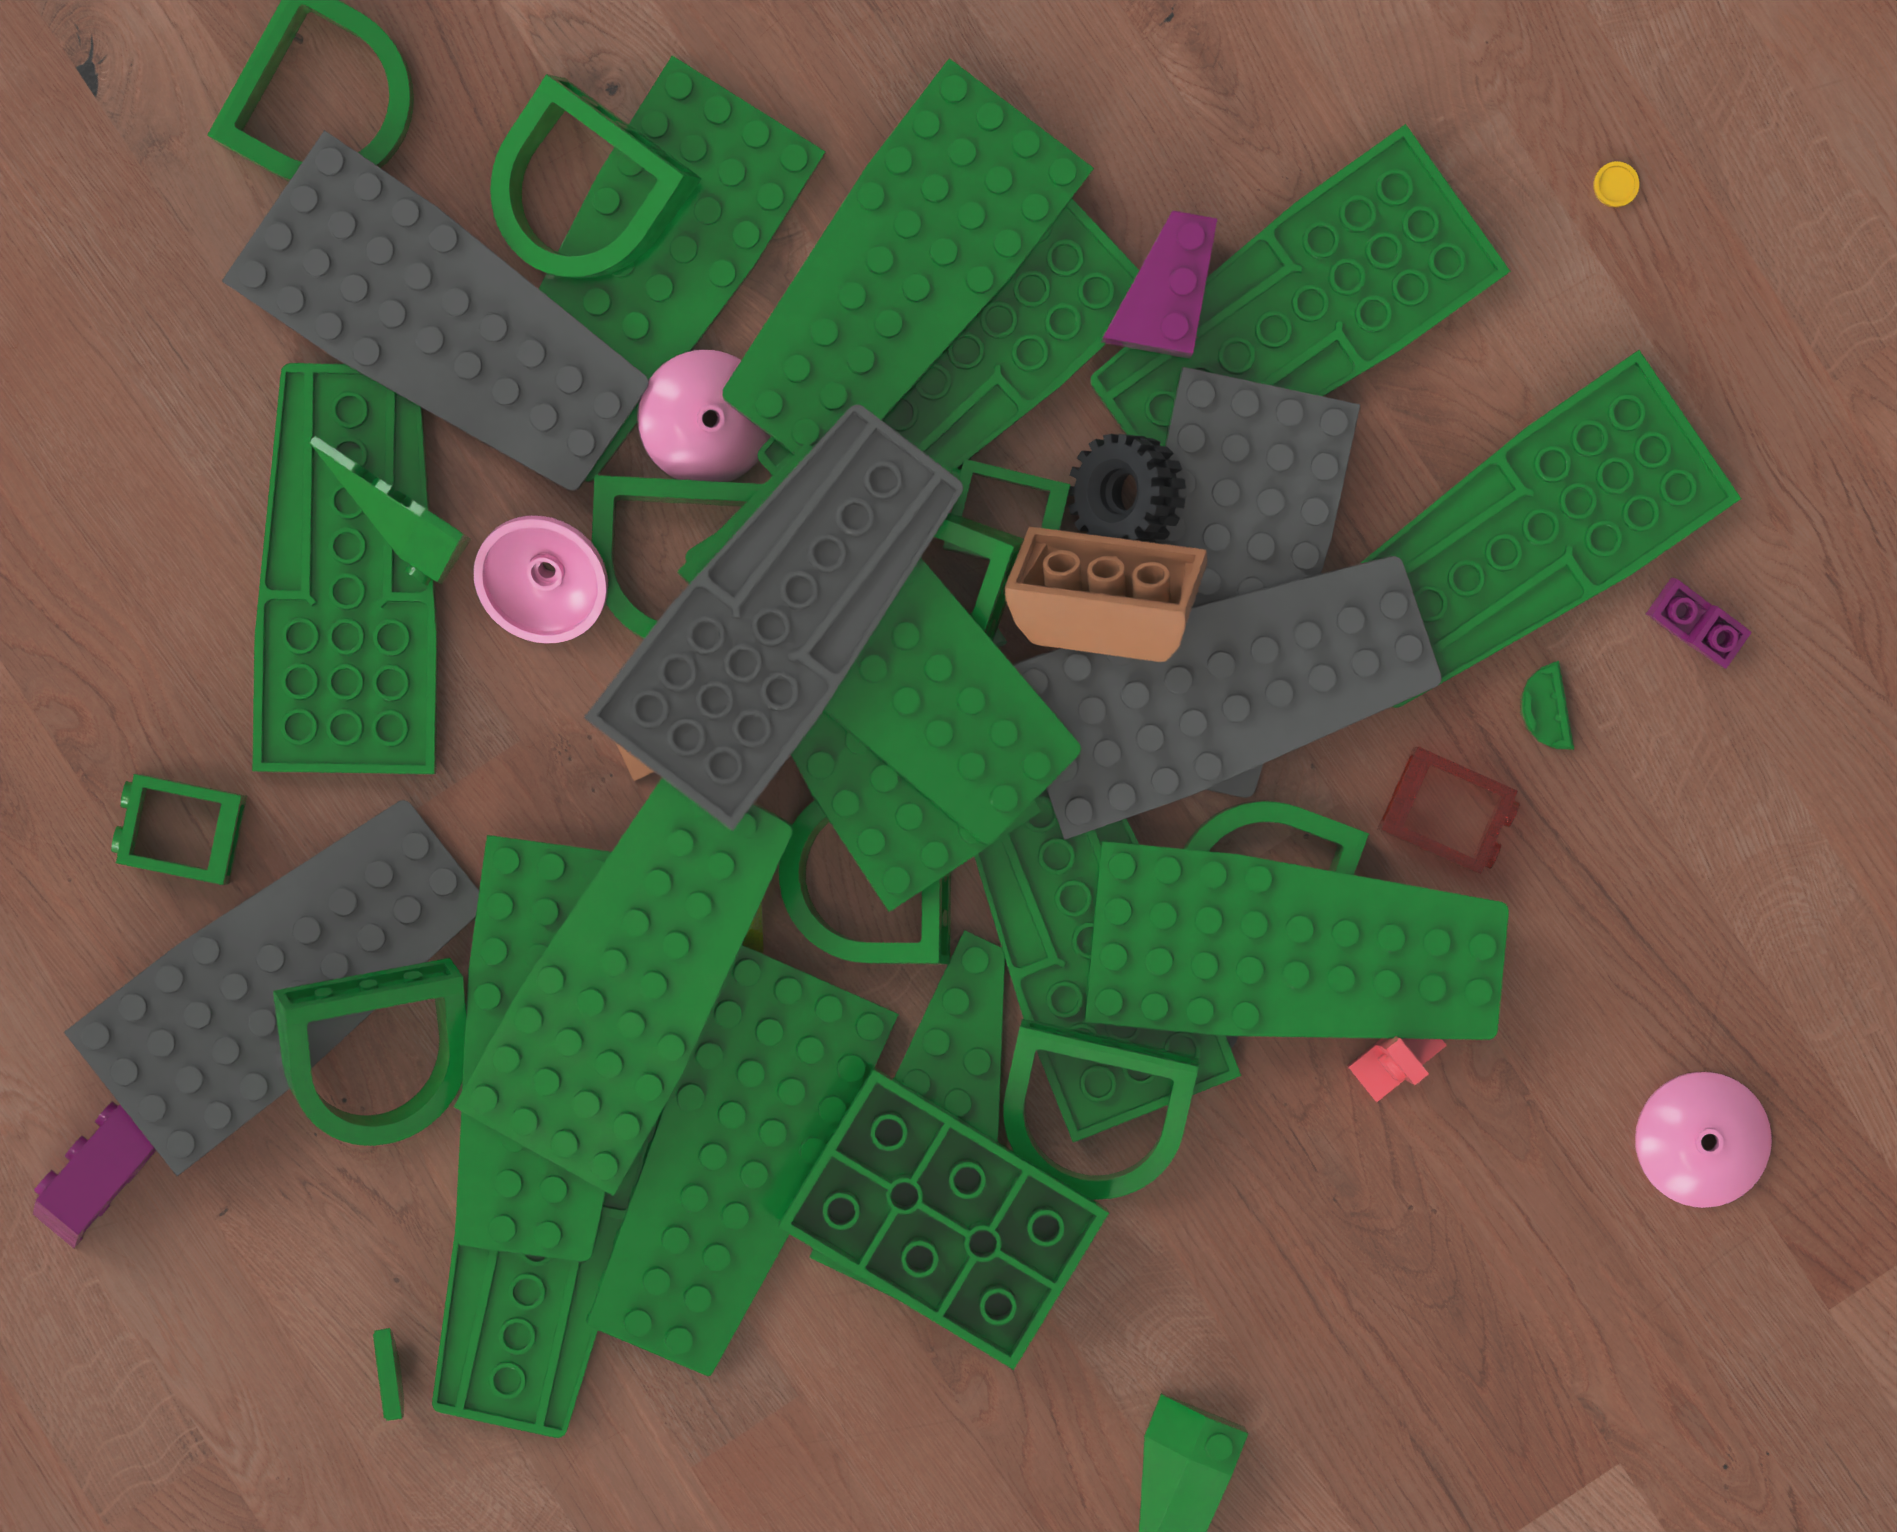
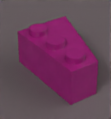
[1101,210,1217,359]
[33,1101,157,1249]

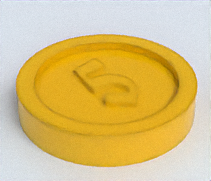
[1593,161,1640,208]

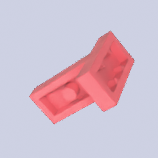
[1347,1036,1447,1102]

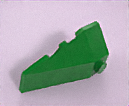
[310,436,471,586]
[1138,1393,1248,1532]

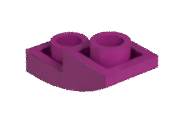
[1646,577,1752,669]

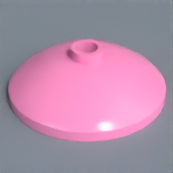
[637,350,770,482]
[474,516,608,643]
[1635,1072,1772,1208]

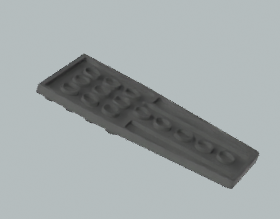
[222,130,649,491]
[1155,367,1361,798]
[584,405,963,831]
[1012,556,1441,840]
[64,800,479,1176]

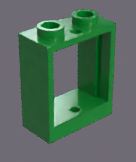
[943,459,1070,561]
[111,774,247,885]

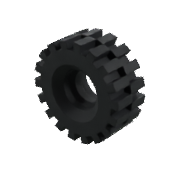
[1068,434,1186,543]

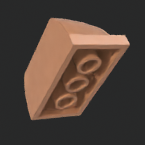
[1005,527,1207,662]

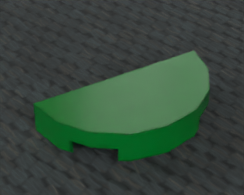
[1520,661,1574,750]
[373,1328,404,1421]

